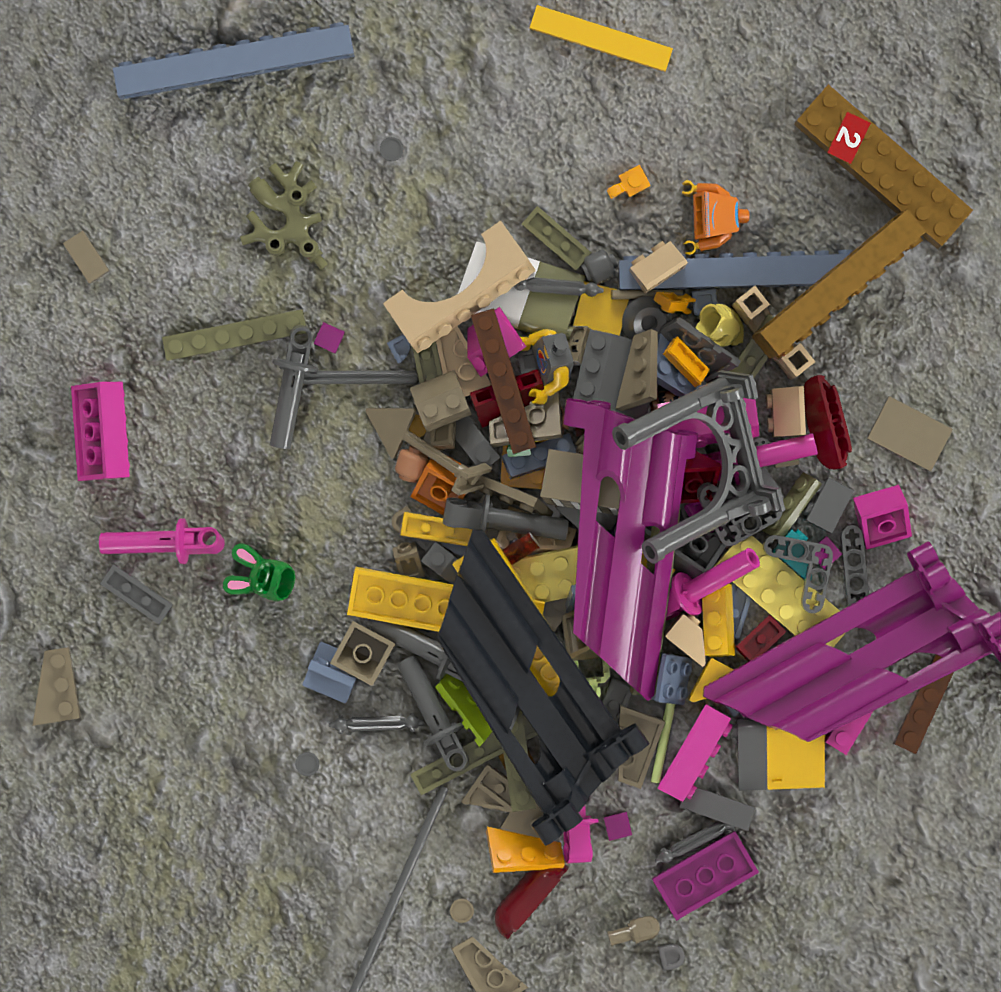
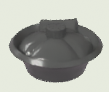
[622,296,672,340]

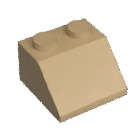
[629,241,688,294]
[766,386,806,437]
[664,613,706,667]

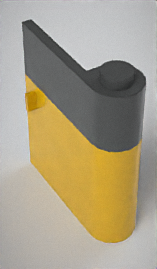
[732,718,825,791]

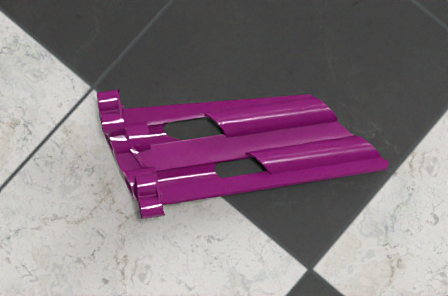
[563,399,698,701]
[703,541,1001,742]

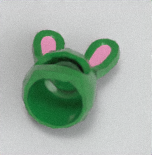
[223,543,295,602]

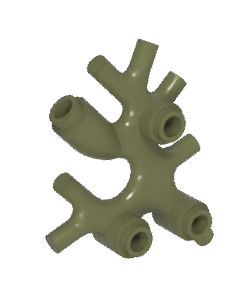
[240,161,328,270]

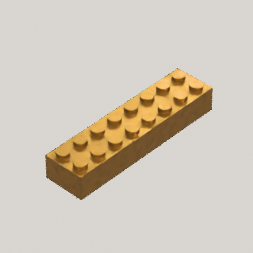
[794,84,973,249]
[751,209,926,359]

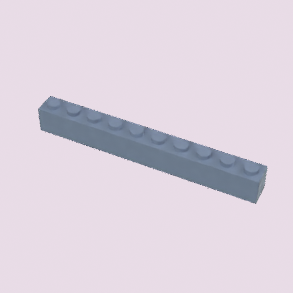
[113,22,355,100]
[618,250,853,290]

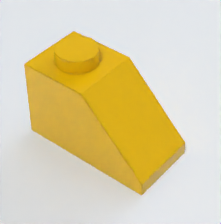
[688,657,734,702]

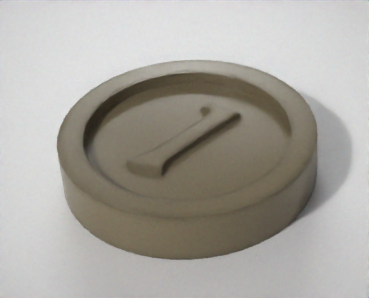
[450,898,474,923]

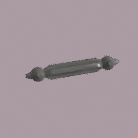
[514,277,604,297]
[329,713,424,734]
[655,822,736,864]

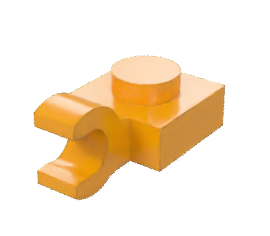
[607,165,651,199]
[654,292,696,314]

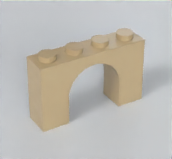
[731,286,815,380]

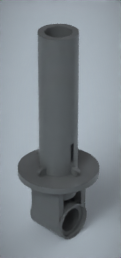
[269,325,318,449]
[442,494,569,540]
[371,620,462,681]
[397,655,469,772]

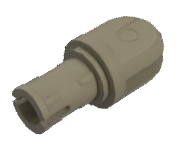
[607,916,660,947]

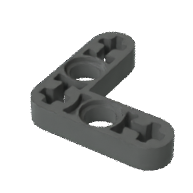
[697,482,782,546]
[763,535,833,613]

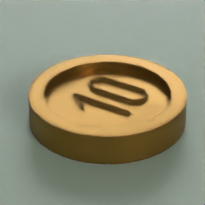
[409,414,427,438]

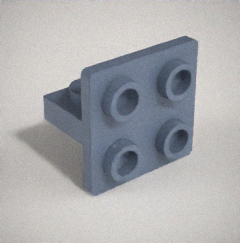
[303,642,357,703]
[651,652,692,705]

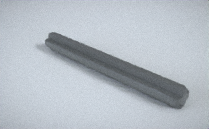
[303,371,418,384]

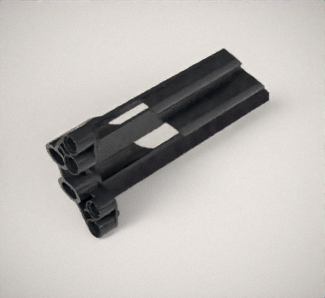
[437,529,650,846]

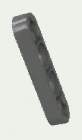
[840,525,869,607]

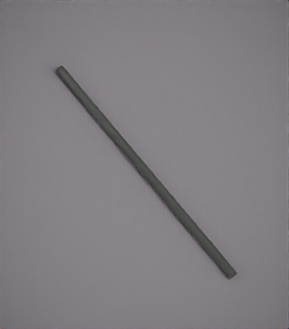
[349,785,449,992]

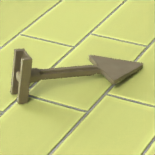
[365,408,492,495]

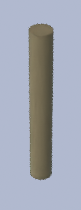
[611,289,683,299]

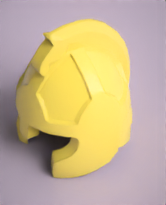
[695,304,744,347]

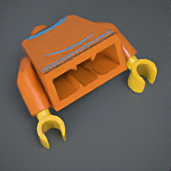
[682,180,750,255]

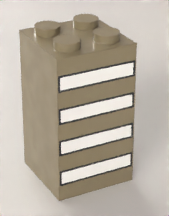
[540,449,620,515]

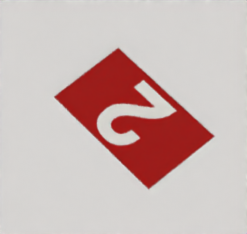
[827,112,871,164]

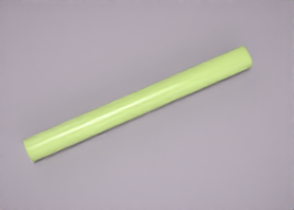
[651,703,676,783]

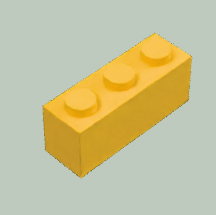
[702,583,735,657]

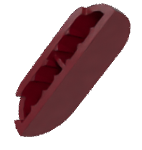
[804,375,852,470]
[495,864,569,940]

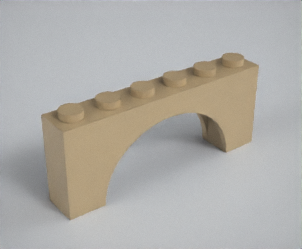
[383,221,536,353]

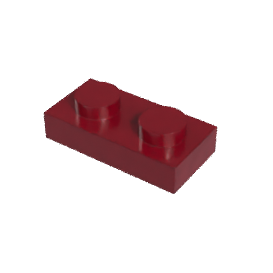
[735,615,786,662]

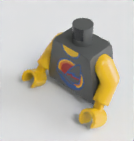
[520,329,574,405]

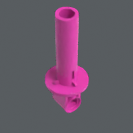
[703,433,818,485]
[99,518,225,564]
[666,548,760,621]
[563,805,599,864]

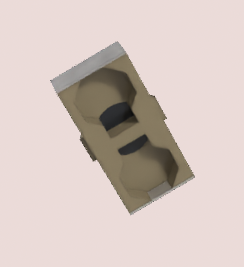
[567,326,590,365]

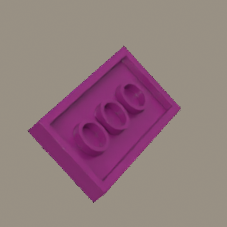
[652,830,759,921]

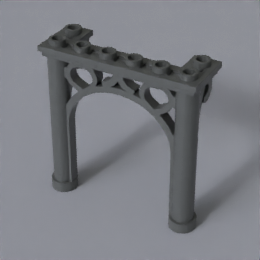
[612,370,785,564]

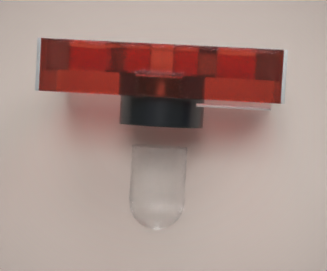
[502,532,540,565]

